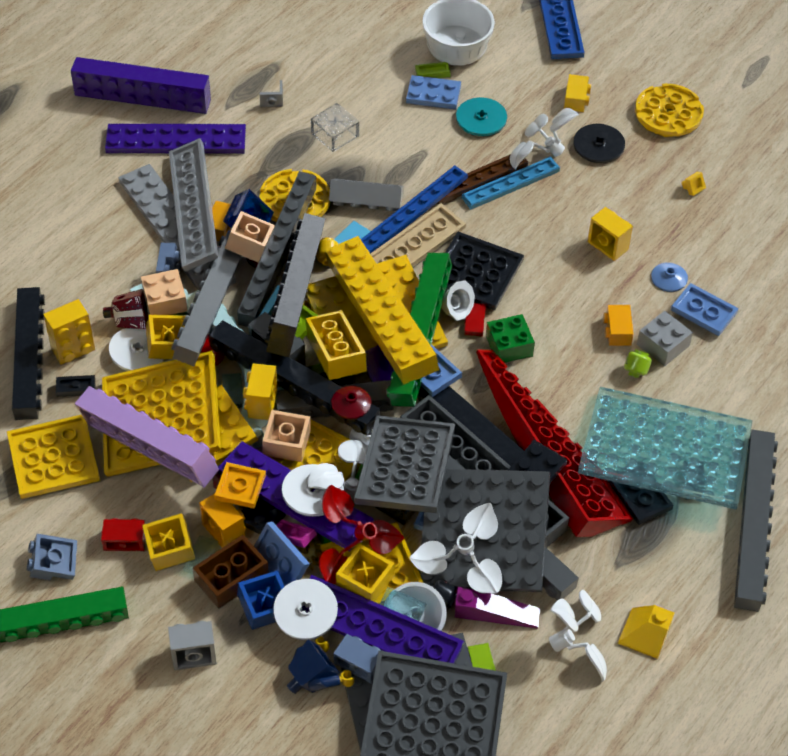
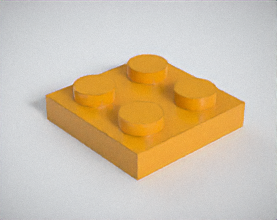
[214,462,266,509]

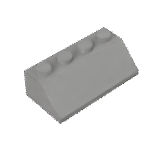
[329,179,404,211]

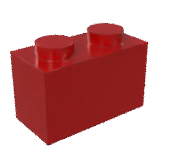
[101,518,146,552]

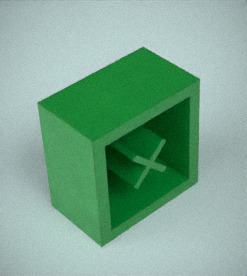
[486,314,535,363]

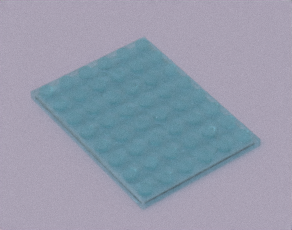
[578,387,753,510]

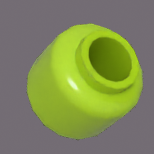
[624,349,652,378]

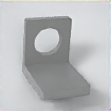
[259,80,283,107]

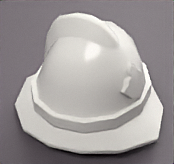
[441,280,475,321]

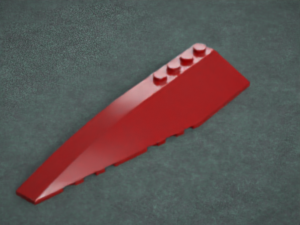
[476,349,633,538]

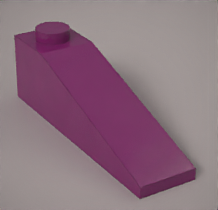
[454,587,540,629]

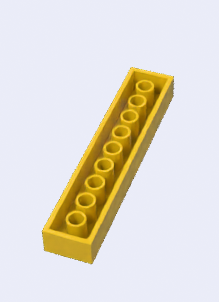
[325,236,439,384]

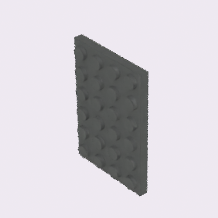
[354,415,455,513]

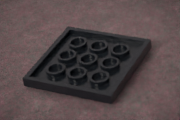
[445,231,524,311]

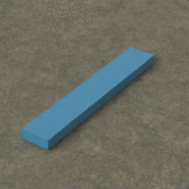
[462,156,560,210]

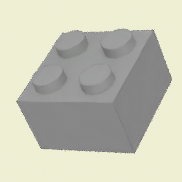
[637,311,693,366]
[168,621,217,670]

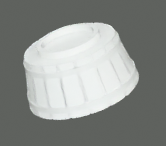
[423,0,495,66]

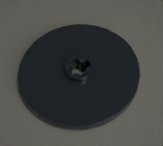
[573,124,625,163]

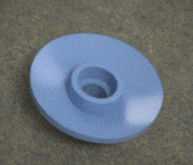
[651,263,688,292]

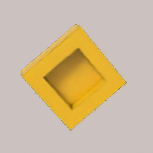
[681,171,706,196]

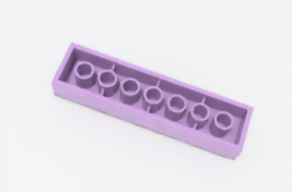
[75,386,219,488]

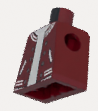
[103,289,148,329]

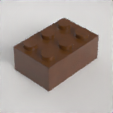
[192,535,269,609]

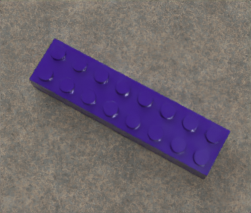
[71,57,211,114]

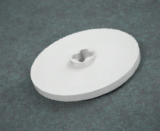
[109,328,164,371]
[282,464,344,517]
[274,579,338,640]

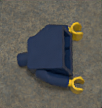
[287,636,354,694]

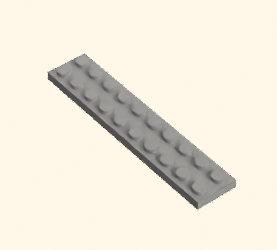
[169,138,219,272]
[118,164,236,289]

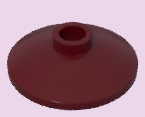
[332,386,371,419]

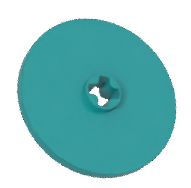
[456,97,507,136]

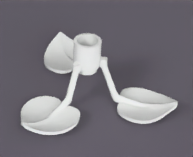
[510,108,579,170]
[308,440,368,501]
[410,503,502,594]
[549,590,607,682]

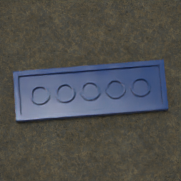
[539,0,585,59]

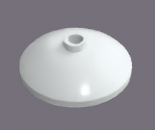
[384,582,447,631]

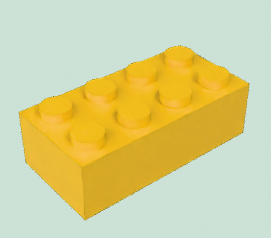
[306,310,367,380]

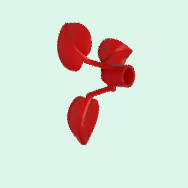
[319,485,404,584]

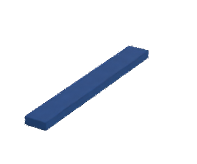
[361,165,468,254]

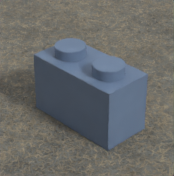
[333,634,381,683]

